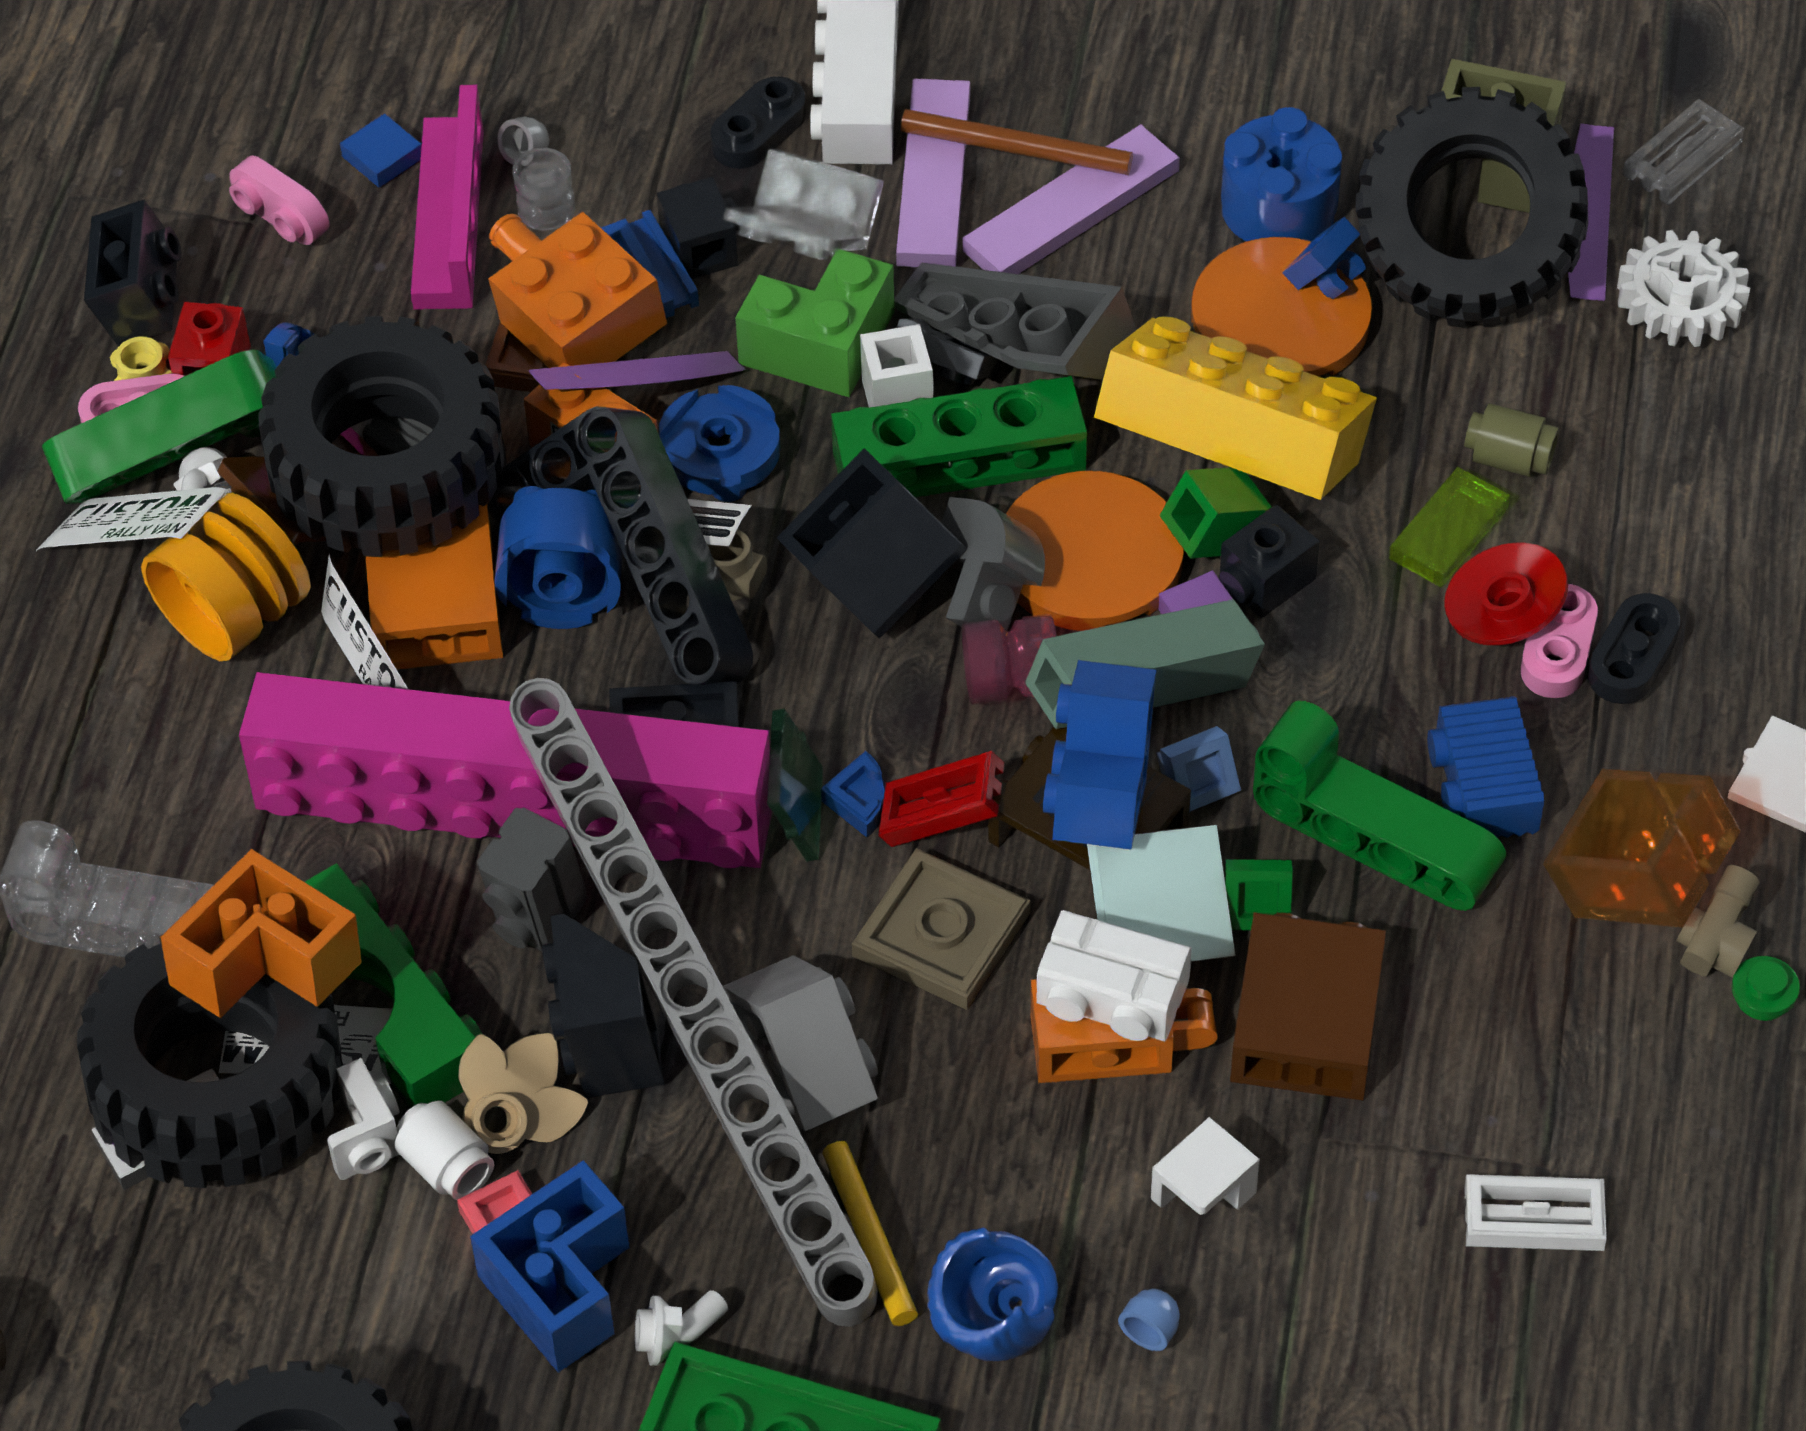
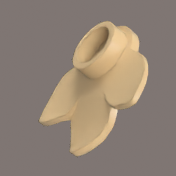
[459,1033,588,1154]

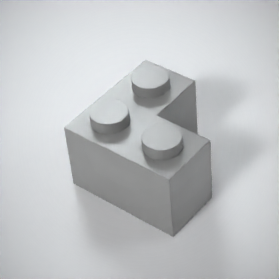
[722,955,878,1131]

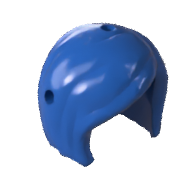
[927,1228,1058,1361]

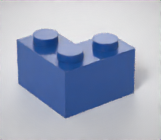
[1043,660,1157,850]
[470,1160,629,1373]

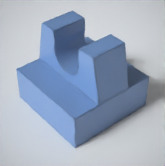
[1157,726,1241,811]

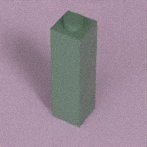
[1025,599,1265,729]

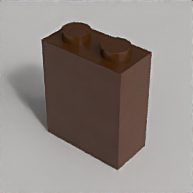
[1230,912,1386,1101]

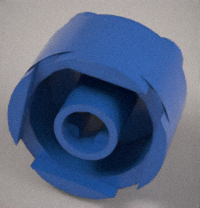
[1221,107,1342,242]
[495,486,623,629]

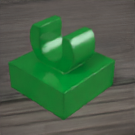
[1225,859,1293,930]

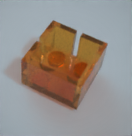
[1543,769,1741,928]

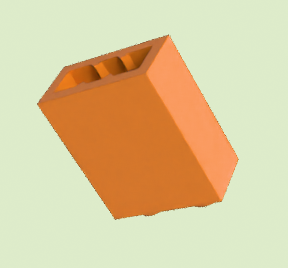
[366,505,503,669]

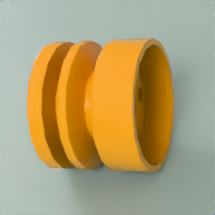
[141,492,311,661]

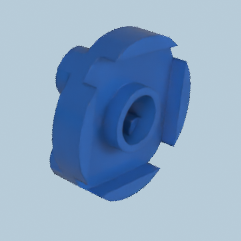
[659,385,780,502]

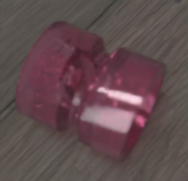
[962,614,1056,705]

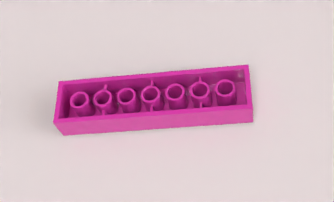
[239,672,774,868]

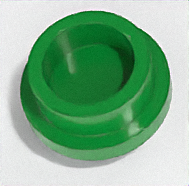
[1731,956,1800,1021]

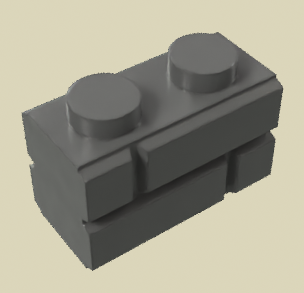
[476,807,588,952]

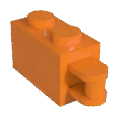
[1030,979,1218,1083]

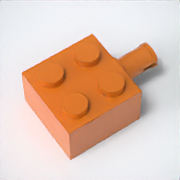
[488,211,667,368]

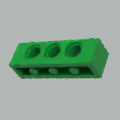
[831,376,1087,497]

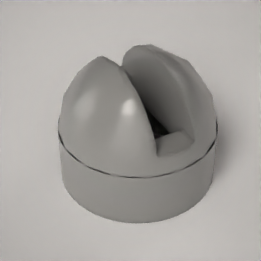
[498,117,550,166]

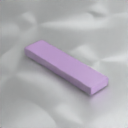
[896,79,970,267]
[963,125,1179,274]

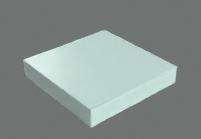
[1087,825,1235,962]

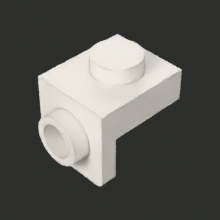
[327,1058,400,1180]

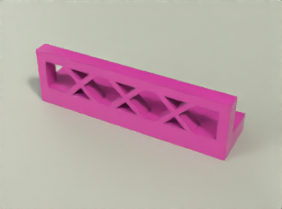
[411,85,484,309]

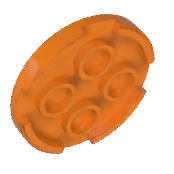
[1191,237,1372,376]
[1006,471,1184,631]

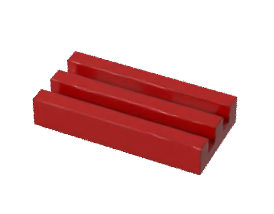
[878,751,1005,847]

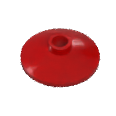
[1444,542,1568,645]

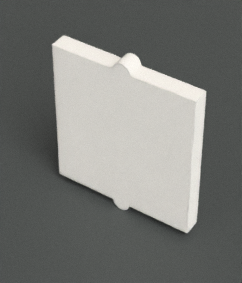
[1728,716,1806,833]

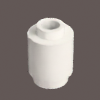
[395,1101,494,1200]

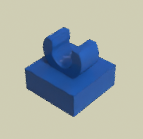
[1282,217,1366,299]

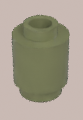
[1464,403,1560,477]

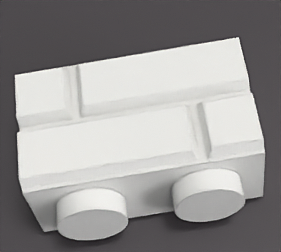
[1037,910,1192,1041]

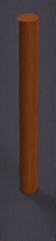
[901,109,1133,175]

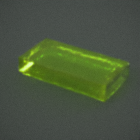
[1389,467,1510,588]

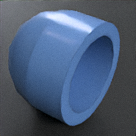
[1118,1288,1180,1351]

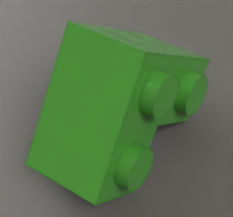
[735,249,895,398]

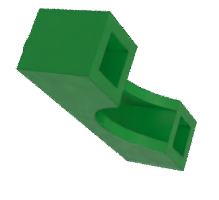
[305,863,482,1109]

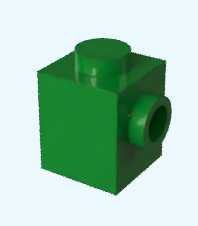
[1159,467,1271,558]

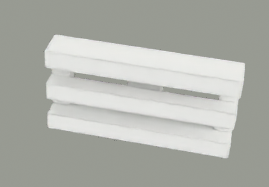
[1465,1174,1607,1251]

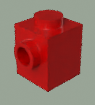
[168,302,251,376]

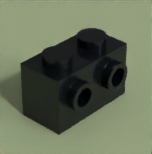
[84,199,182,347]

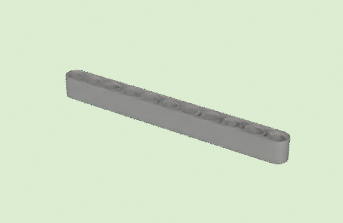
[509,678,878,1327]

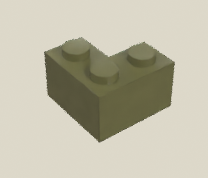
[1441,59,1566,213]

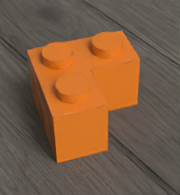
[161,849,362,1018]

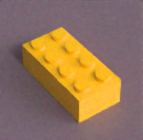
[1094,317,1377,500]

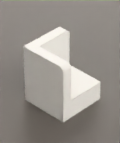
[1151,1117,1259,1214]

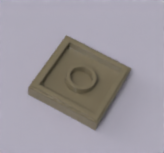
[852,848,1031,1010]

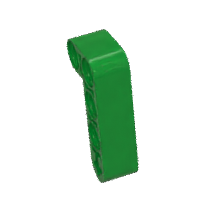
[42,350,276,505]
[1253,701,1506,911]

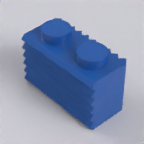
[1427,696,1544,838]

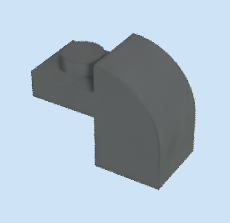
[941,497,1045,643]

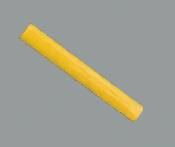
[822,1141,918,1326]

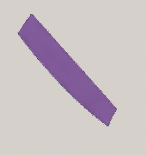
[1568,124,1614,301]
[529,351,746,390]

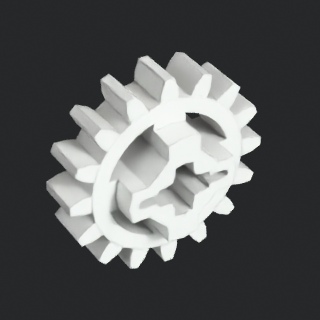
[1617,230,1750,347]

